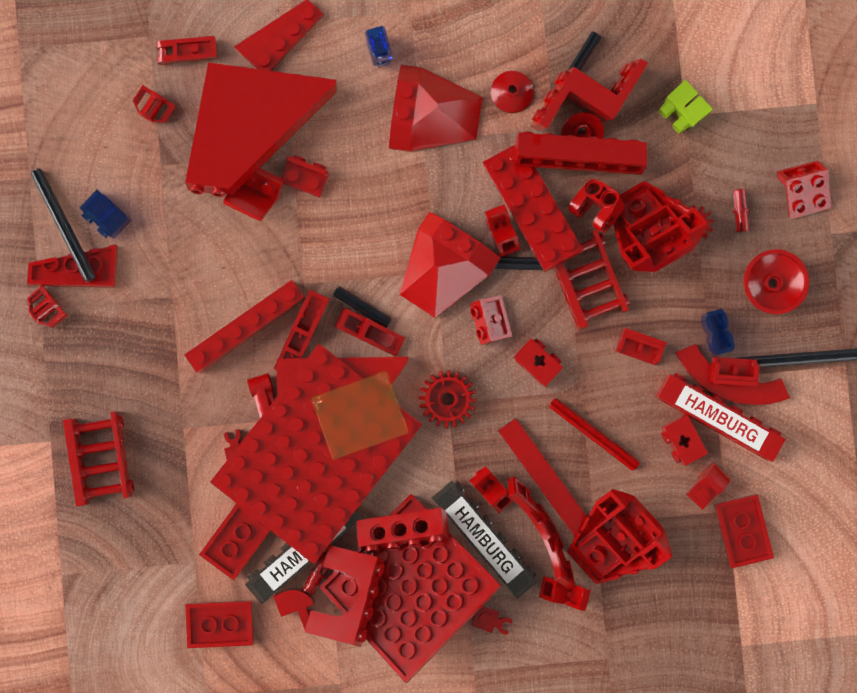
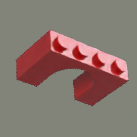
[305,545,385,647]

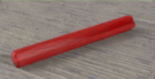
[549,398,640,471]

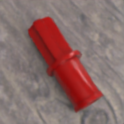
[732,189,750,232]
[302,552,327,595]

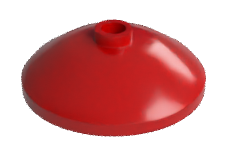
[743,249,809,315]

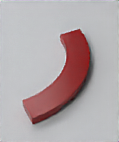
[675,344,790,405]
[507,476,575,589]

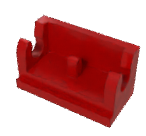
[615,328,667,366]
[710,357,759,386]

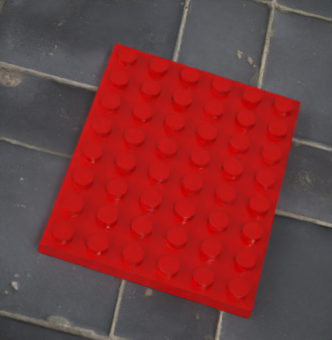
[210,344,423,564]

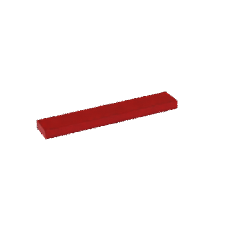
[498,418,587,537]

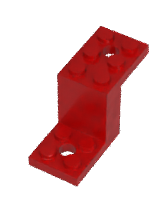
[531,58,648,131]

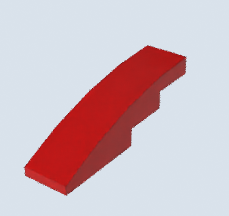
[273,290,330,370]

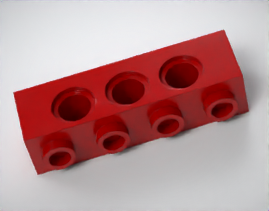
[356,508,449,553]

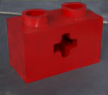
[513,338,563,387]
[661,415,708,466]

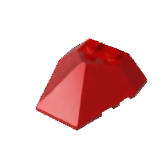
[389,64,482,152]
[609,181,709,272]
[400,212,501,319]
[567,489,673,584]

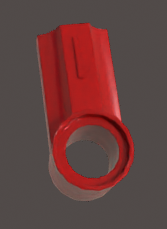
[247,373,275,418]

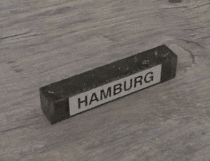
[432,480,537,599]
[245,509,363,605]

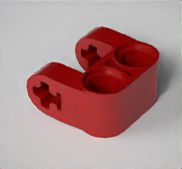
[568,179,625,233]

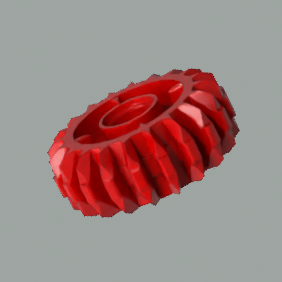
[418,370,477,429]

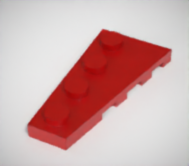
[234,0,324,71]
[27,244,118,288]

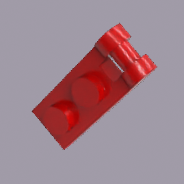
[156,36,218,65]

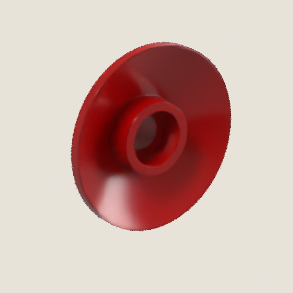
[491,71,533,113]
[561,112,604,139]

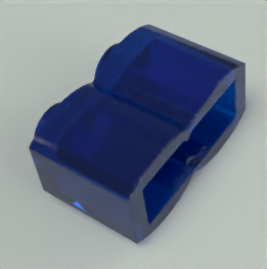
[365,26,393,68]
[80,189,132,239]
[701,308,735,356]

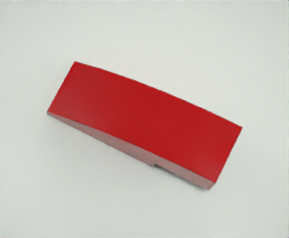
[334,308,405,357]

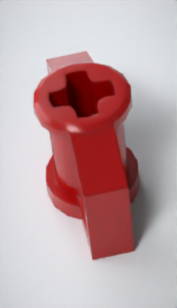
[132,85,176,123]
[27,286,68,328]

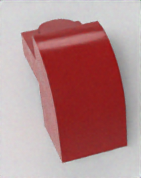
[484,204,520,257]
[685,462,731,510]
[469,466,513,514]
[539,576,591,611]
[273,588,316,630]

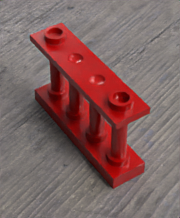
[553,230,630,330]
[62,411,134,507]

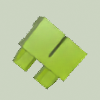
[658,79,713,134]

